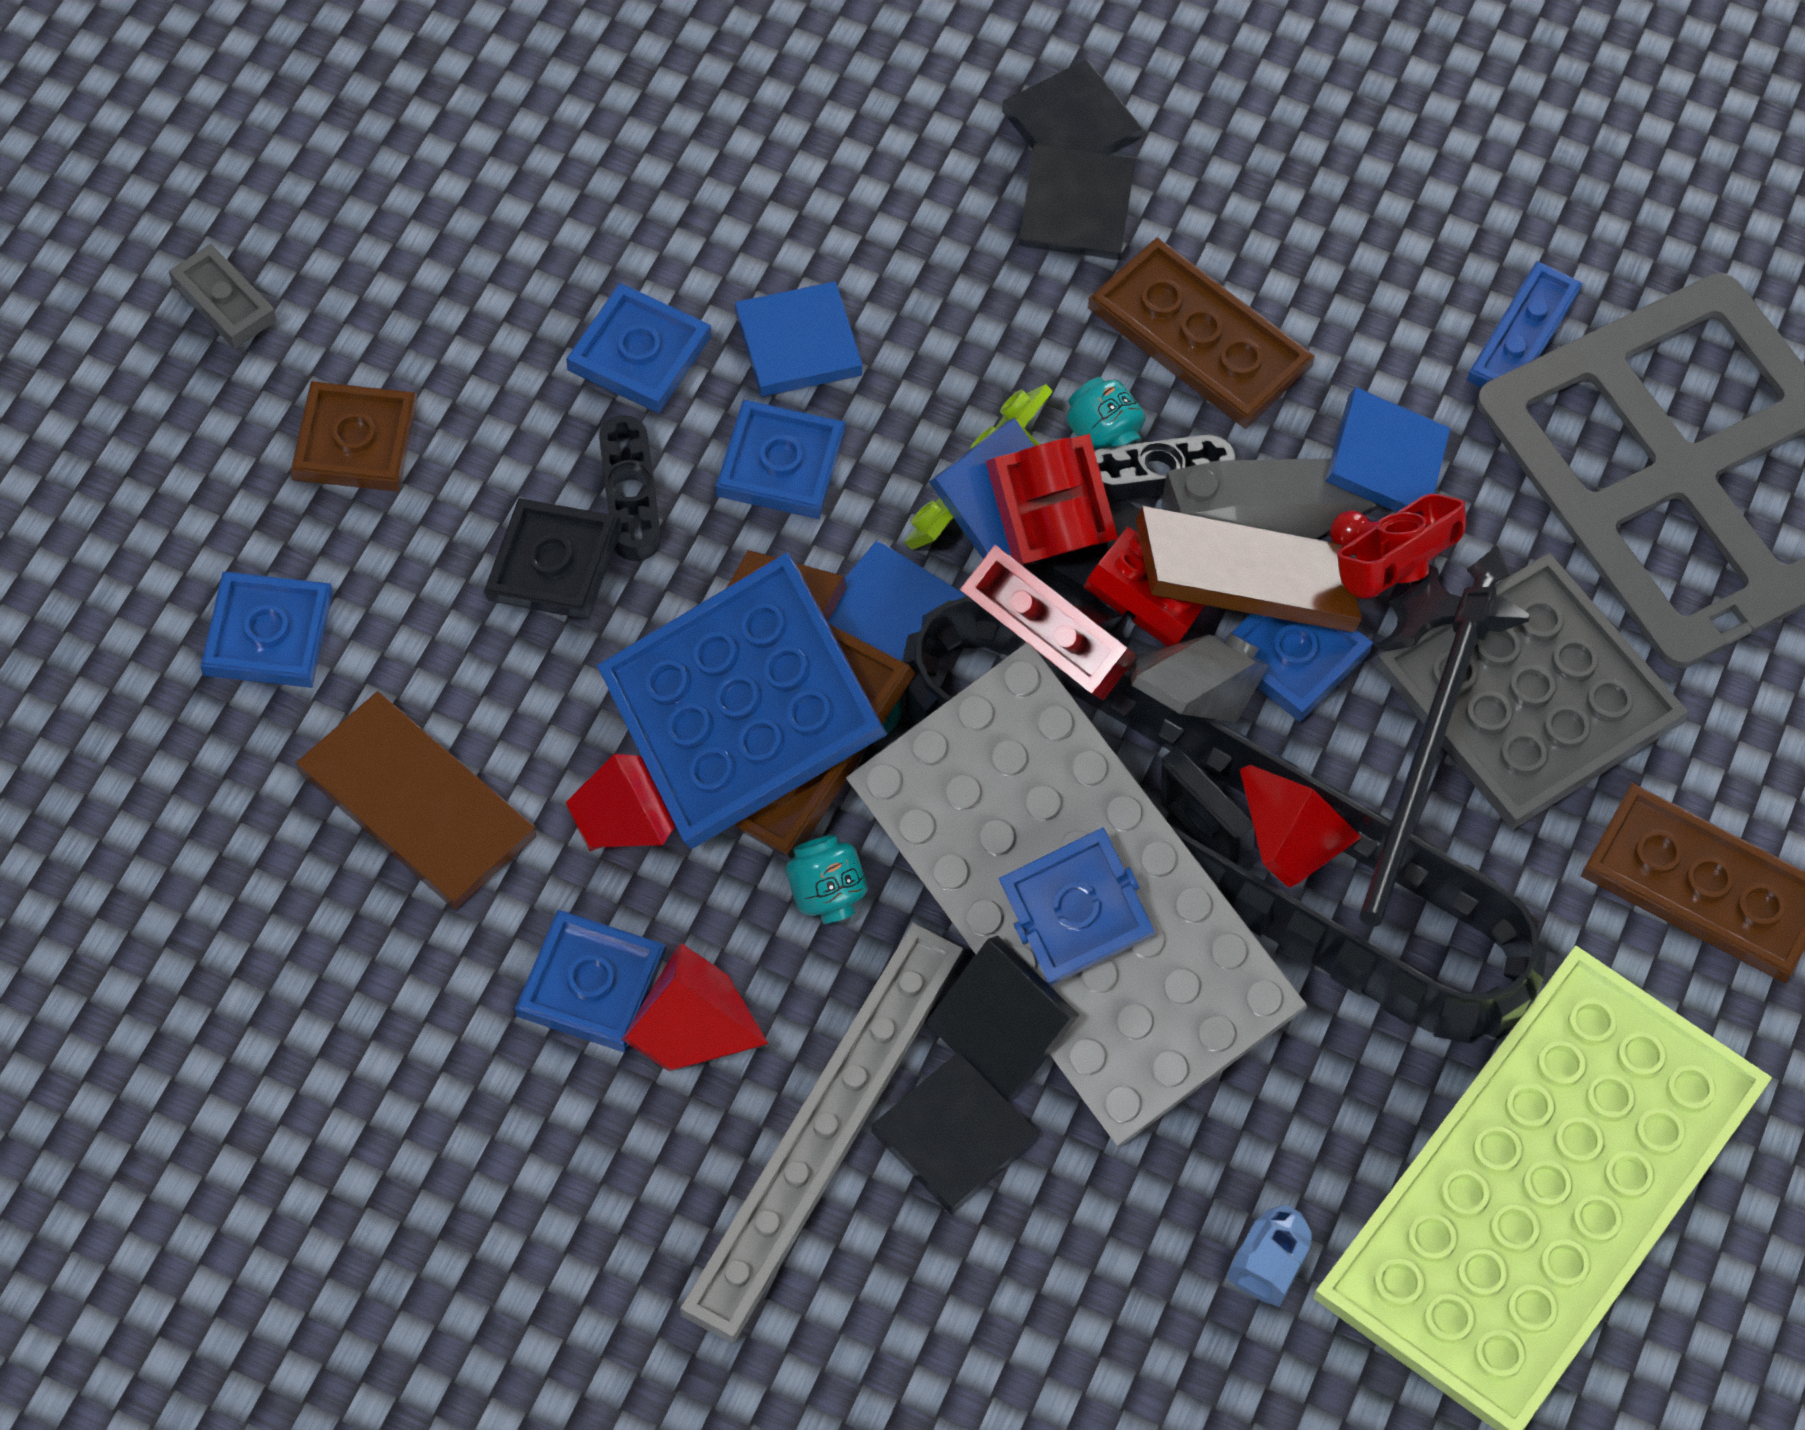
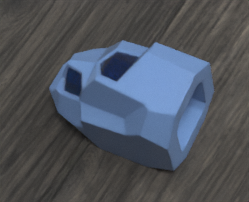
[1227,1204,1311,1307]

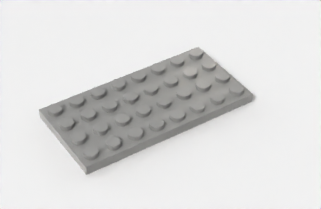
[846,643,1308,1148]

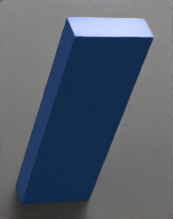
[1467,261,1583,388]

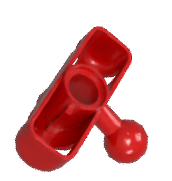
[1330,494,1467,599]

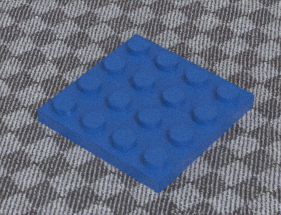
[597,552,887,850]

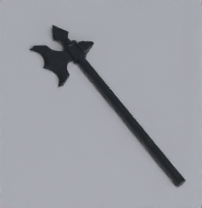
[1359,546,1530,927]

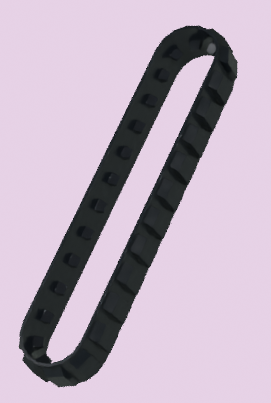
[902,596,1547,1043]

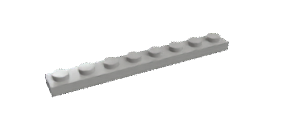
[680,923,963,1345]

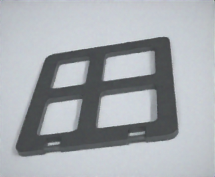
[1477,273,1805,669]

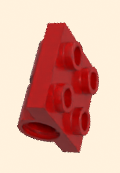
[986,434,1118,565]
[1083,526,1205,647]

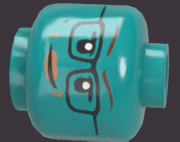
[1066,377,1146,451]
[785,835,868,924]

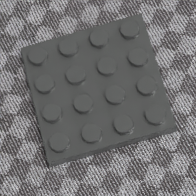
[1375,552,1688,830]

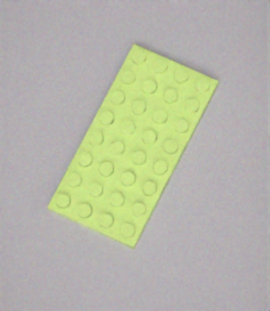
[1313,945,1772,1430]

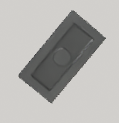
[169,244,277,349]

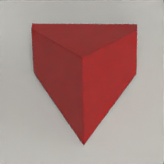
[566,754,676,852]
[1240,765,1362,888]
[622,943,769,1072]

